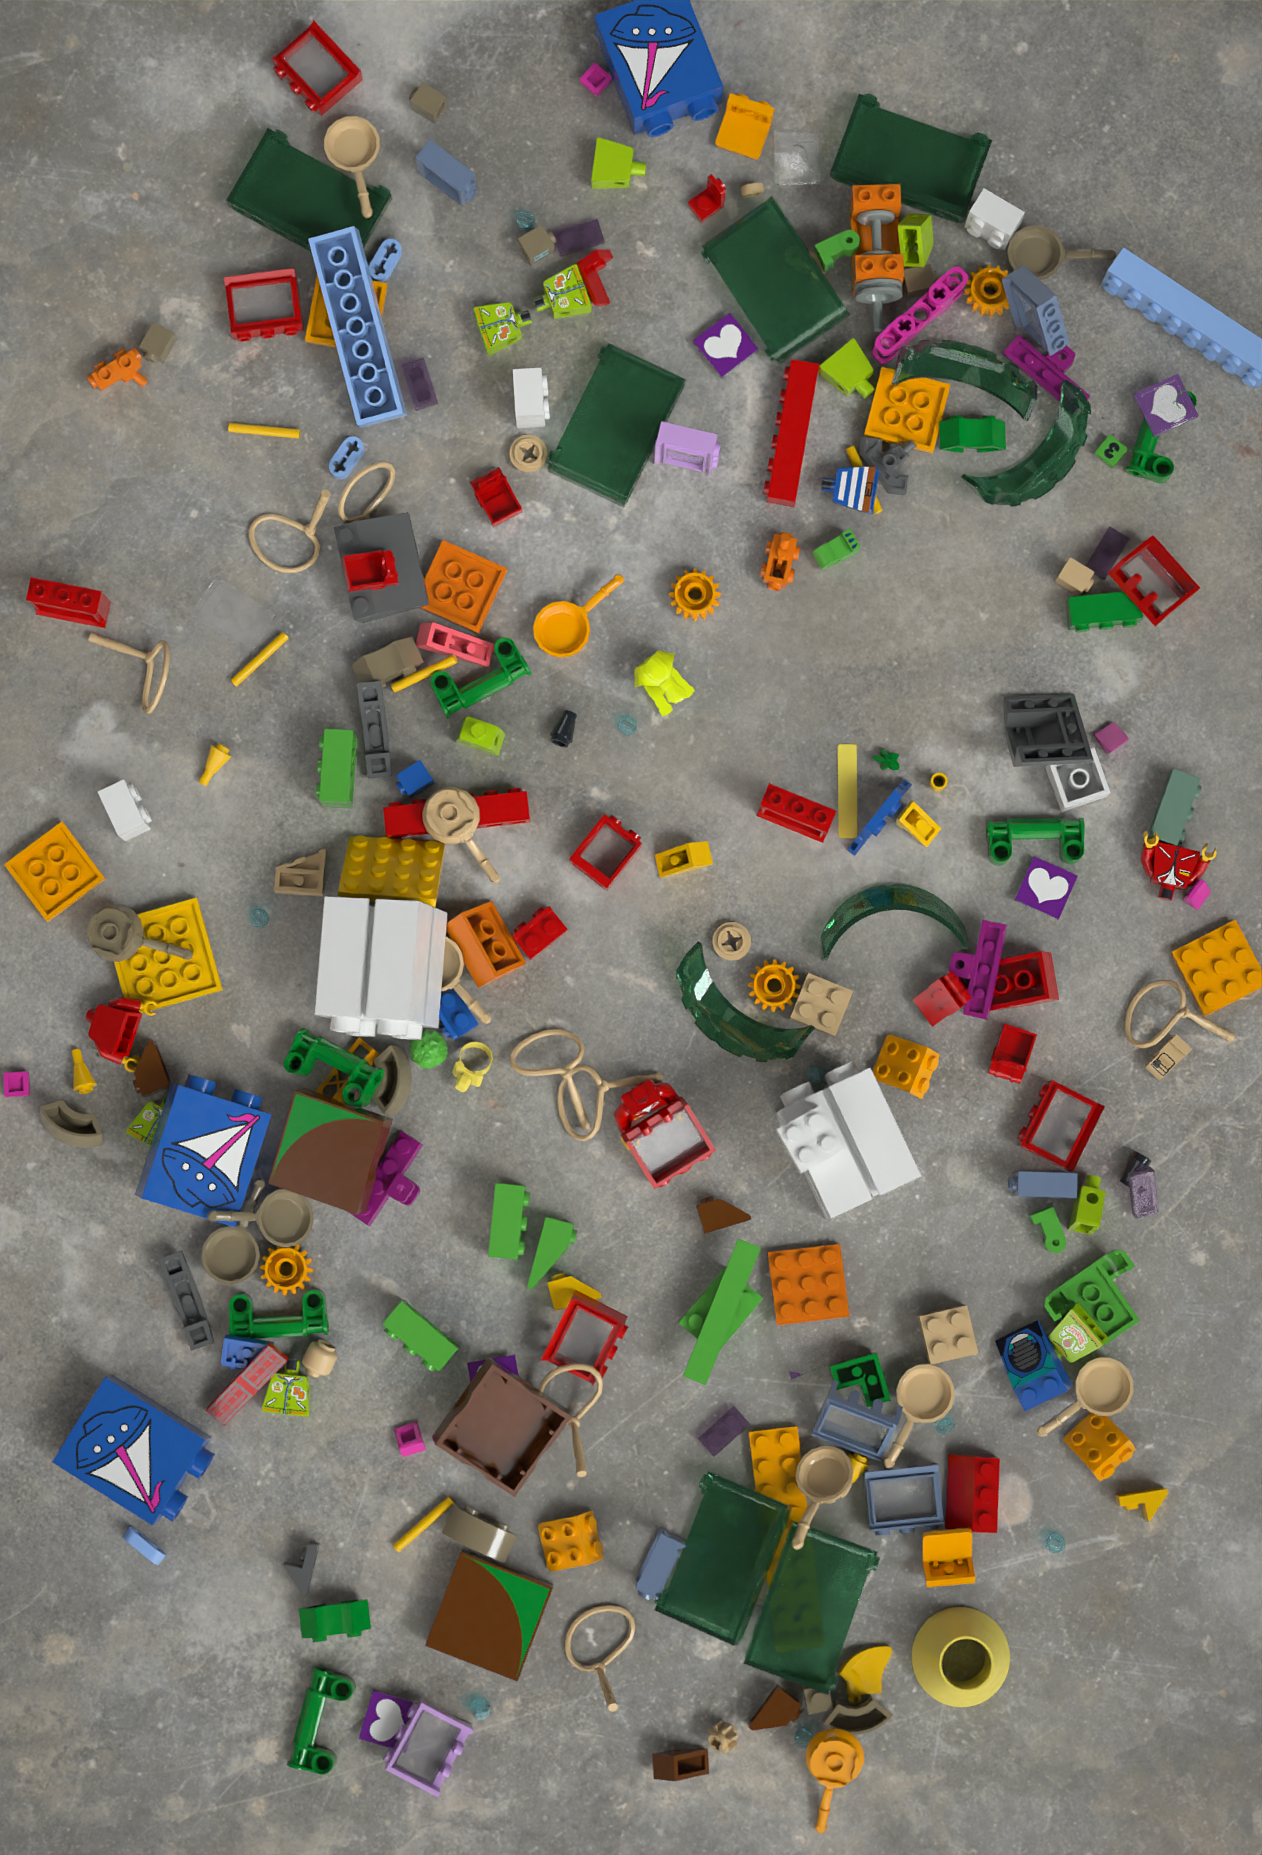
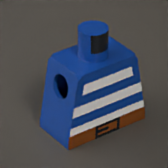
[821,467,880,515]

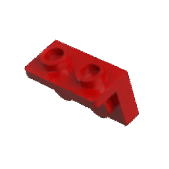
[512,906,568,960]

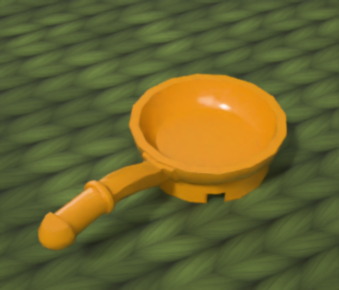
[533,574,624,658]
[805,1729,864,1833]

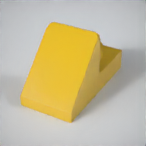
[896,800,941,847]
[1115,1487,1168,1522]

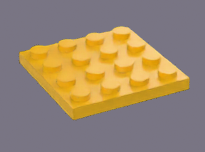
[338,835,445,907]
[114,897,224,1014]

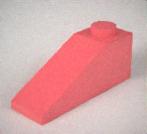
[415,622,495,667]

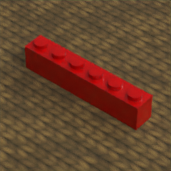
[763,359,819,507]
[383,788,531,839]

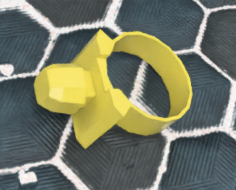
[452,1042,493,1092]

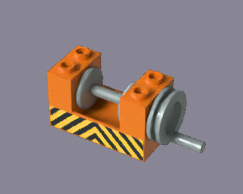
[849,184,904,332]

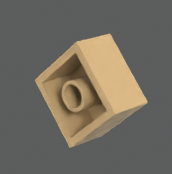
[789,973,853,1038]
[917,1305,979,1364]

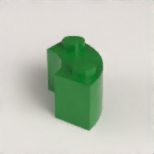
[939,415,1006,453]
[298,1599,371,1642]

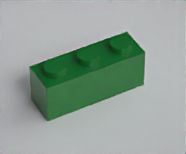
[1065,592,1143,633]

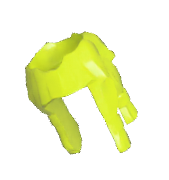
[634,650,695,716]

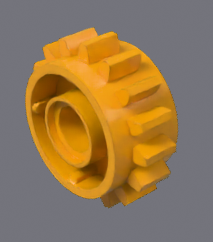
[964,264,1010,318]
[669,568,721,622]
[747,959,801,1013]
[260,1244,314,1295]

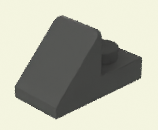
[283,1542,320,1595]

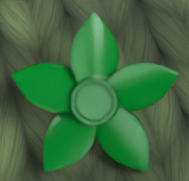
[872,748,900,771]

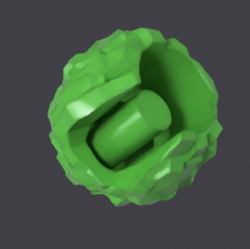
[409,1030,448,1069]

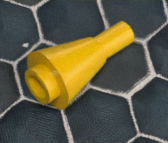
[198,743,232,786]
[71,1049,97,1094]
[848,1452,870,1483]

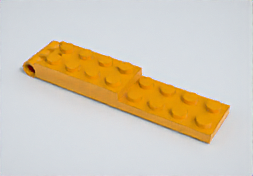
[749,1426,825,1652]

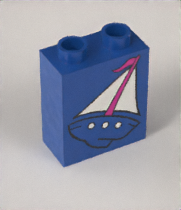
[594,0,723,137]
[135,1074,271,1227]
[52,1375,215,1525]

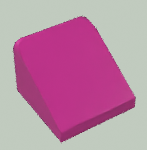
[1094,722,1129,755]
[1183,879,1211,910]
[394,1421,426,1457]

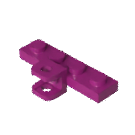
[1003,335,1090,415]
[949,920,1008,1020]
[348,1131,423,1226]

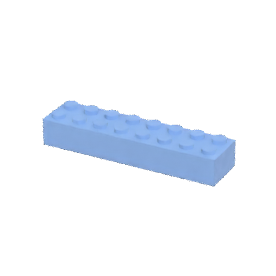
[308,226,407,428]
[1101,247,1262,389]

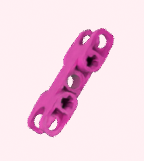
[872,266,968,365]

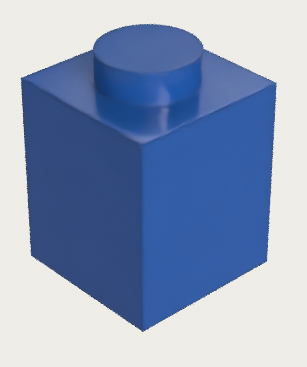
[395,760,434,798]

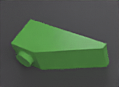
[527,1217,578,1290]

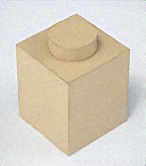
[1055,557,1095,596]

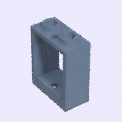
[415,139,478,206]
[1008,1171,1077,1199]

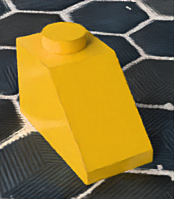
[655,841,713,878]
[547,1273,602,1311]

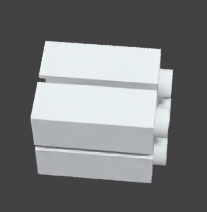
[315,897,447,1040]
[776,1061,921,1219]

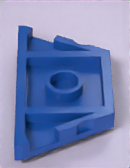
[848,779,912,856]

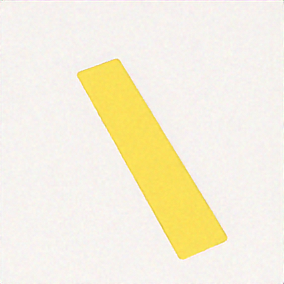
[838,744,858,838]

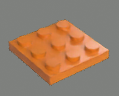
[420,540,508,635]
[767,1244,850,1326]

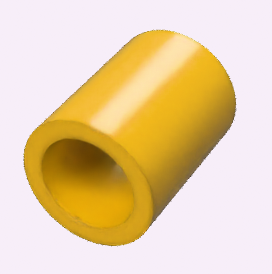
[929,773,948,792]

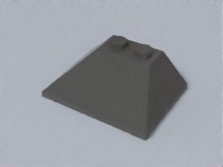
[1003,694,1093,767]

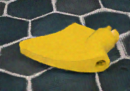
[838,1646,892,1703]

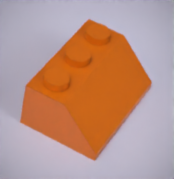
[446,901,527,988]

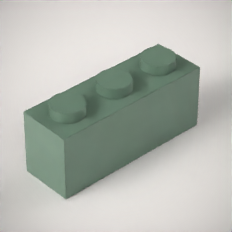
[1147,768,1202,846]

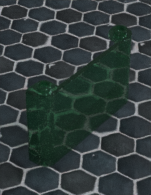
[830,94,992,223]
[226,128,392,253]
[701,196,851,364]
[545,343,687,508]
[654,1471,792,1646]
[743,1520,880,1695]

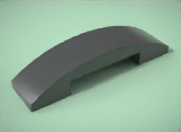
[357,681,392,779]
[158,1250,215,1351]

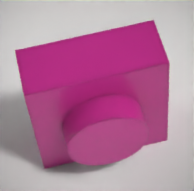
[579,63,612,97]
[3,1071,31,1098]

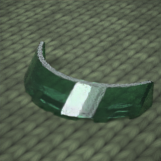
[891,339,1037,421]
[961,379,1091,507]
[821,884,969,961]
[676,941,816,1062]

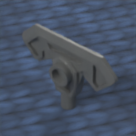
[859,437,917,496]

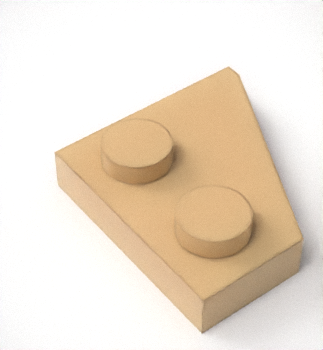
[274,849,327,896]

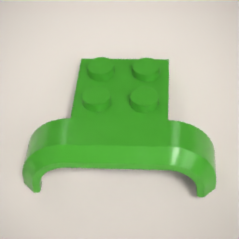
[1044,1249,1140,1348]

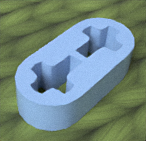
[369,239,402,282]
[329,437,364,479]
[122,1526,166,1565]

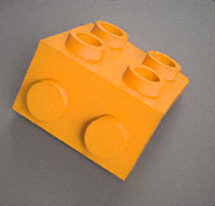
[715,93,775,160]
[872,1035,940,1099]
[1064,1413,1136,1482]
[538,1510,604,1571]
[922,1528,975,1587]

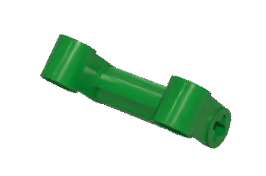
[1125,382,1197,484]
[431,637,532,719]
[986,818,1085,866]
[284,1028,384,1108]
[229,1288,329,1339]
[287,1667,356,1775]

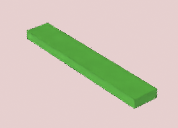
[683,1238,761,1386]

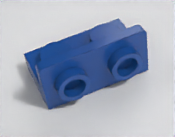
[439,988,479,1040]
[221,1334,274,1370]

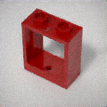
[569,814,642,891]

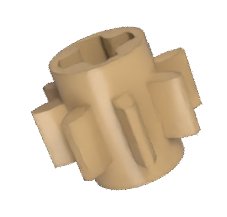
[708,1721,738,1754]

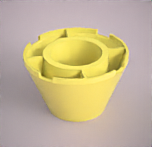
[911,1607,1010,1707]

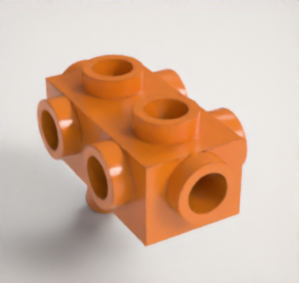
[86,348,148,391]
[760,532,800,591]

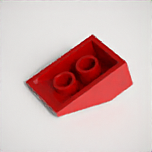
[990,951,1059,1012]

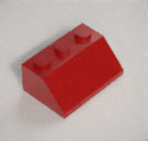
[945,1454,1000,1533]

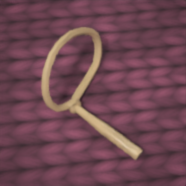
[338,461,395,523]
[249,490,331,573]
[89,633,170,714]
[1124,979,1235,1048]
[510,1029,591,1131]
[557,1065,663,1141]
[538,1363,603,1477]
[565,1605,635,1712]

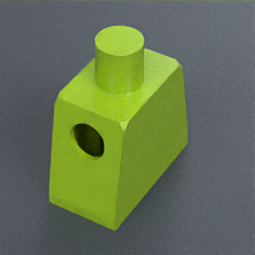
[591,137,647,189]
[898,213,934,267]
[818,338,875,399]
[455,716,506,757]
[1068,1175,1106,1235]

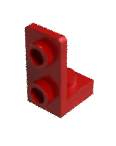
[687,174,726,223]
[576,249,613,306]

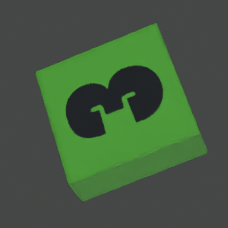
[1094,434,1128,469]

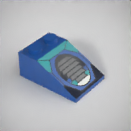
[995,1320,1073,1411]

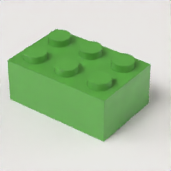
[315,729,357,809]
[488,1183,530,1260]
[678,1266,763,1350]
[383,1300,460,1372]

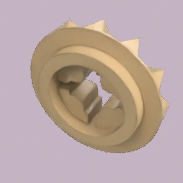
[510,435,548,473]
[713,922,751,961]

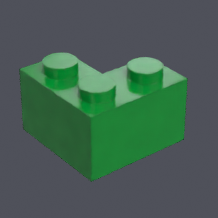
[828,1352,891,1407]

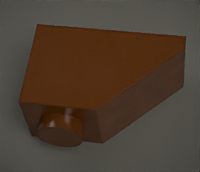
[133,1040,171,1097]
[696,1196,752,1234]
[748,1684,802,1731]
[652,1748,709,1782]

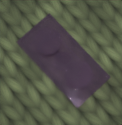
[553,219,605,257]
[401,357,438,411]
[1085,526,1130,580]
[1128,1167,1159,1219]
[698,1406,750,1457]

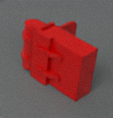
[469,467,523,528]
[341,549,399,592]
[913,971,972,1027]
[988,1024,1037,1084]

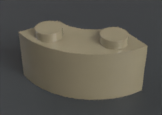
[352,637,424,688]
[372,1045,412,1116]
[40,1099,102,1148]
[442,1506,517,1563]
[821,1696,893,1735]

